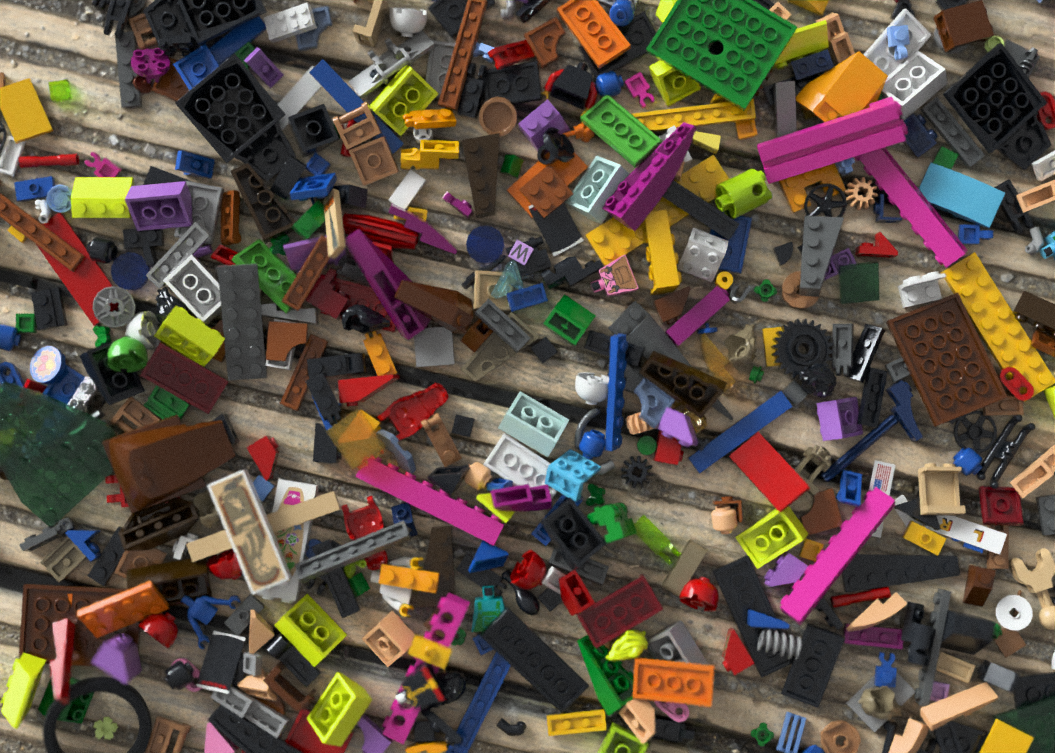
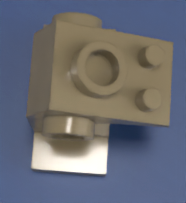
[792,444,832,496]

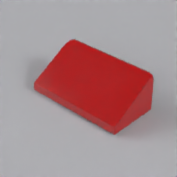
[211,244,238,265]

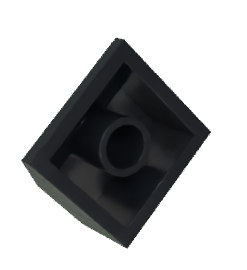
[288,104,339,158]

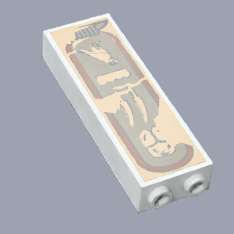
[207,469,292,596]

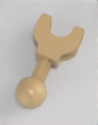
[1009,548,1055,630]

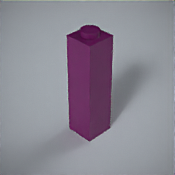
[665,286,730,347]

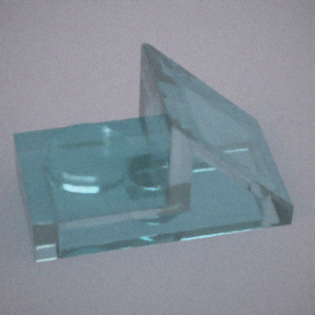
[491,260,524,299]

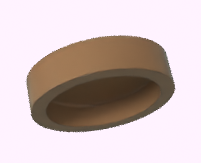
[479,97,517,136]

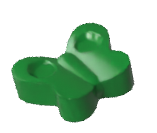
[270,233,290,256]
[93,326,111,347]
[586,484,606,506]

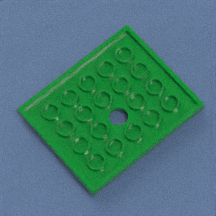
[646,0,797,111]

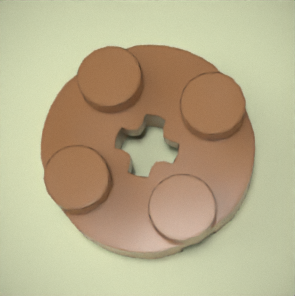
[782,271,821,309]
[820,720,861,753]

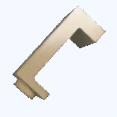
[353,0,388,48]
[918,463,966,516]

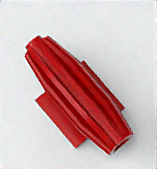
[342,213,419,263]

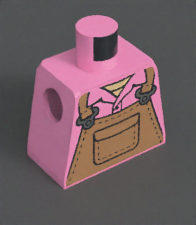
[590,255,639,297]

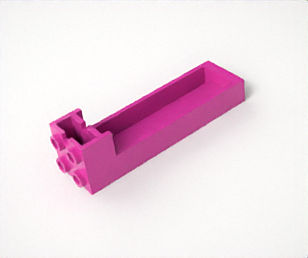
[757,97,908,184]

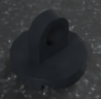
[537,127,574,164]

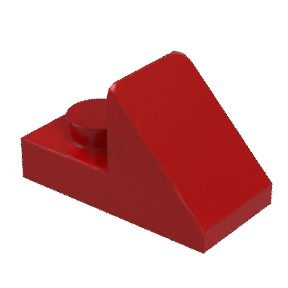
[855,232,898,258]

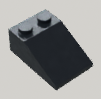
[80,340,145,406]
[540,498,607,570]

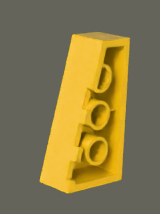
[642,210,682,296]

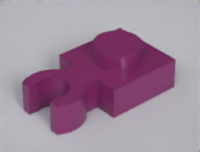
[442,192,473,219]

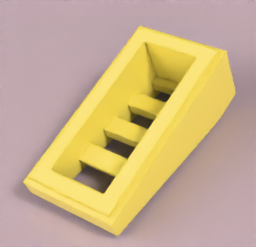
[691,131,721,154]

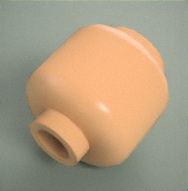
[464,462,493,490]
[711,504,738,534]

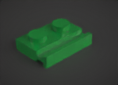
[143,385,191,420]

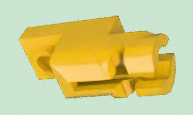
[401,140,459,170]

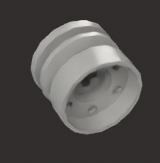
[93,286,135,328]

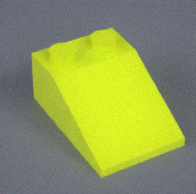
[735,506,809,569]

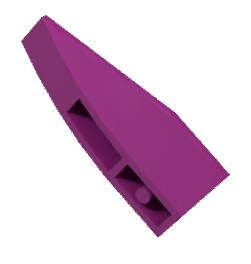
[602,122,697,231]
[345,229,431,340]

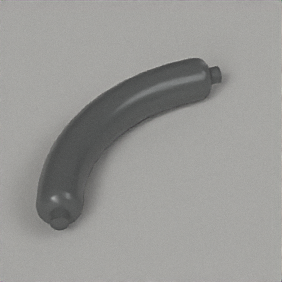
[574,407,602,450]

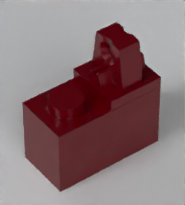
[305,267,351,321]

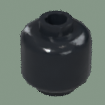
[87,237,118,264]
[164,661,194,690]

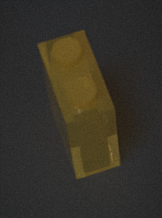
[326,408,387,470]

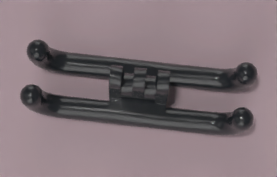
[976,415,1036,489]

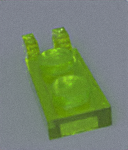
[634,514,681,565]

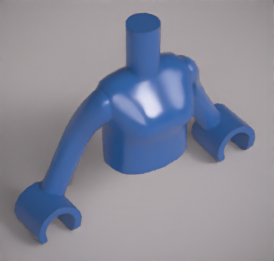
[180,595,241,649]

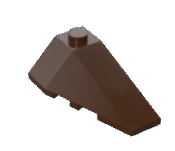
[394,280,474,334]

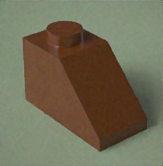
[653,286,691,325]
[460,318,494,353]
[963,565,996,607]

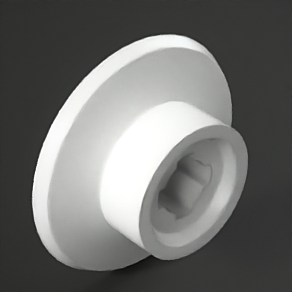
[996,595,1033,630]

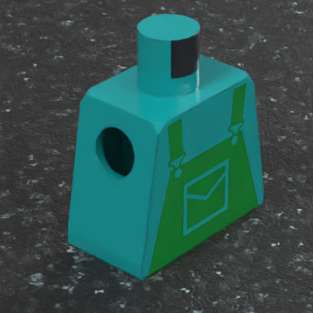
[472,586,505,632]

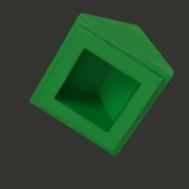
[500,154,524,179]
[348,572,371,598]

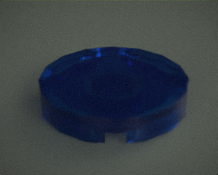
[466,225,504,264]
[111,252,150,291]

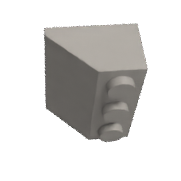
[647,620,709,665]

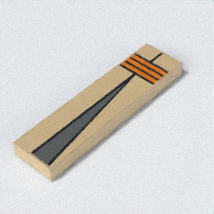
[323,189,345,259]

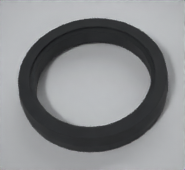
[43,677,151,753]

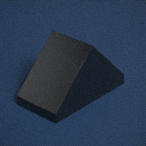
[428,465,470,496]

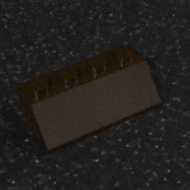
[126,558,213,606]

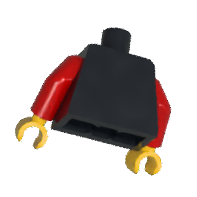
[542,62,597,116]

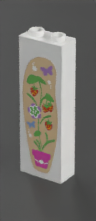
[257,479,319,603]

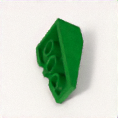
[577,635,634,716]

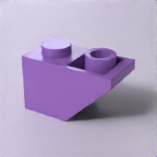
[657,407,698,447]
[764,552,808,587]

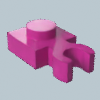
[624,72,654,108]
[85,152,122,177]

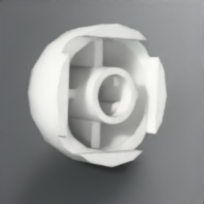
[389,8,427,37]
[125,311,160,350]
[575,372,609,405]

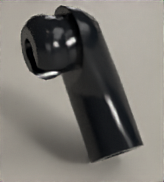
[496,718,526,736]

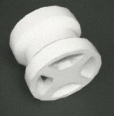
[413,128,433,144]

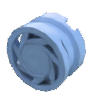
[46,185,72,213]

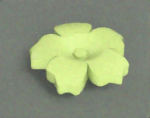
[93,716,118,740]

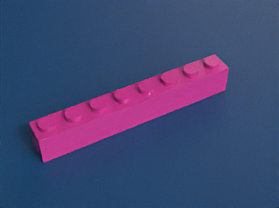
[854,147,968,268]
[355,454,504,545]
[780,487,895,625]

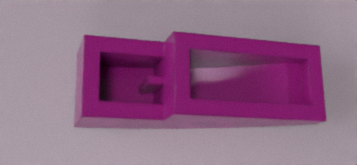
[491,484,552,512]

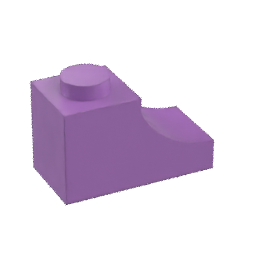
[357,714,393,753]

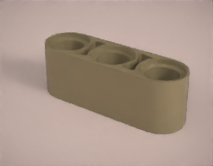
[661,539,707,597]

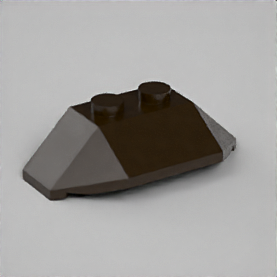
[118,497,199,551]

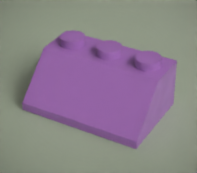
[125,181,193,231]
[283,235,349,274]
[92,633,142,684]

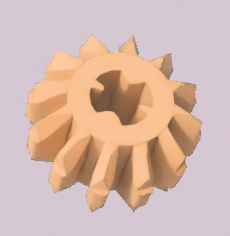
[844,177,878,210]
[626,412,659,435]

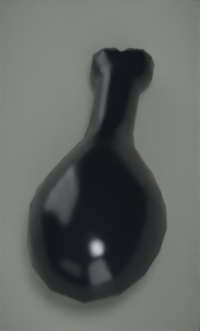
[501,570,540,616]

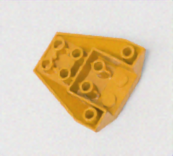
[795,51,888,122]

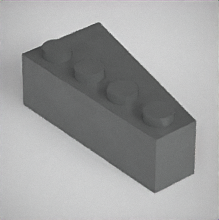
[799,216,844,297]

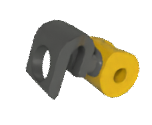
[715,271,751,304]

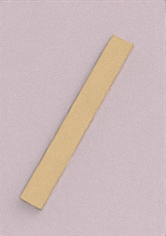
[186,491,341,562]

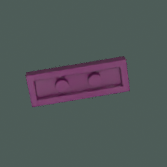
[843,623,903,649]

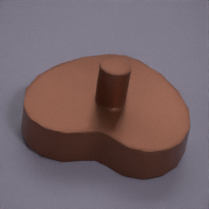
[133,75,151,94]

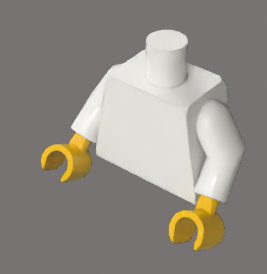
[370,556,423,617]

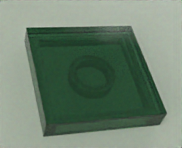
[839,262,880,304]

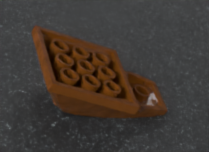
[102,414,236,513]

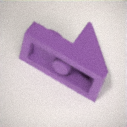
[244,47,284,88]

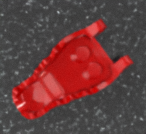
[377,383,449,441]
[341,496,388,570]

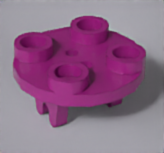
[131,48,170,83]

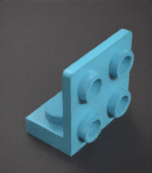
[545,449,601,502]

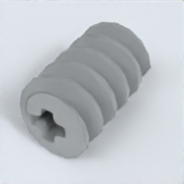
[757,628,802,660]

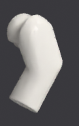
[35,199,52,223]

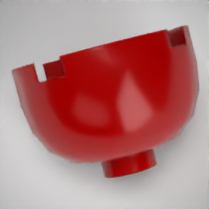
[206,548,242,580]
[510,550,546,590]
[679,577,719,612]
[138,612,178,649]

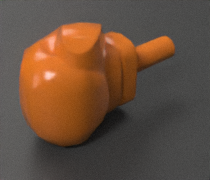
[562,123,595,142]

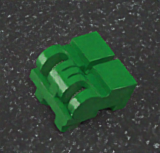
[587,502,637,543]

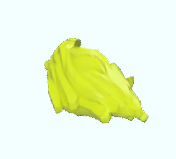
[606,629,648,661]

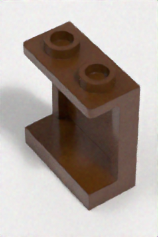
[933,0,994,53]
[262,661,316,713]

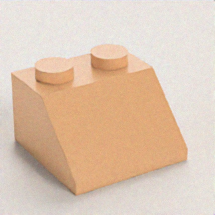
[362,610,415,667]

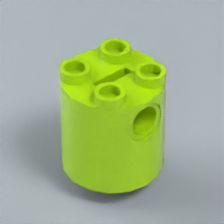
[715,169,772,219]

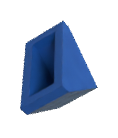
[468,540,509,573]

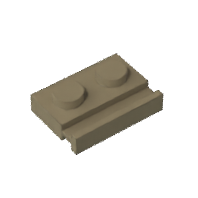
[40,536,87,583]
[648,738,689,753]

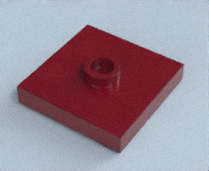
[979,486,1024,526]

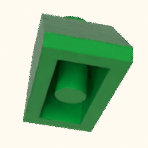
[292,200,325,240]

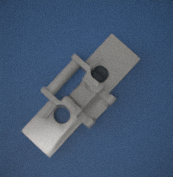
[348,30,435,98]

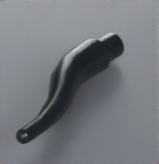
[461,255,506,290]

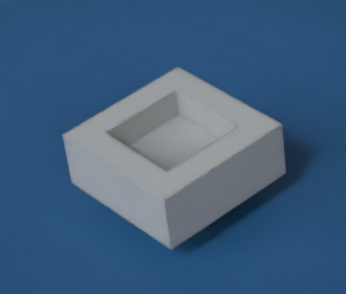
[243,652,262,676]

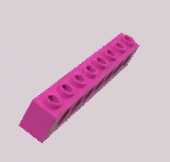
[382,592,470,745]

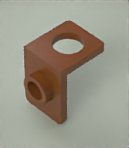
[713,496,742,523]

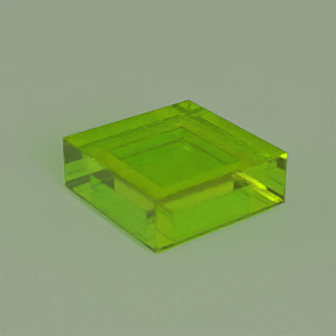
[48,79,72,102]

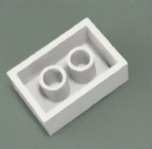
[163,254,222,325]

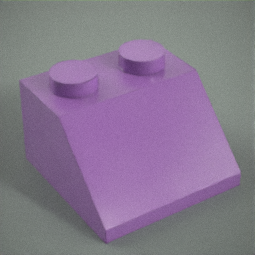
[518,99,571,156]
[816,397,863,441]

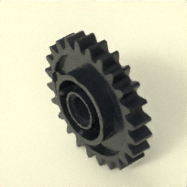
[771,319,834,380]

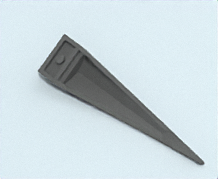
[608,300,733,420]

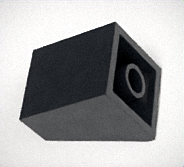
[940,609,996,655]

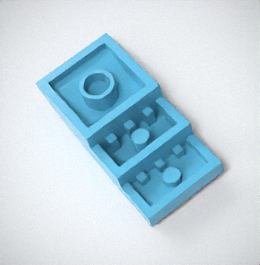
[919,163,1005,229]

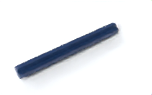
[821,415,898,482]

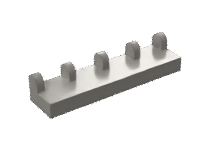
[146,220,212,289]

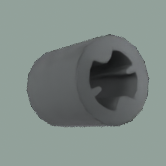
[782,380,808,405]

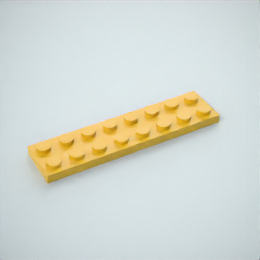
[585,154,729,266]
[941,252,1055,402]

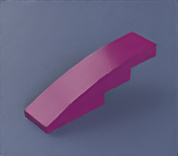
[389,203,457,254]

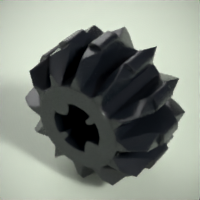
[620,456,653,488]

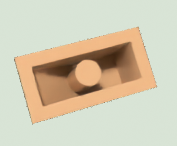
[619,698,655,744]

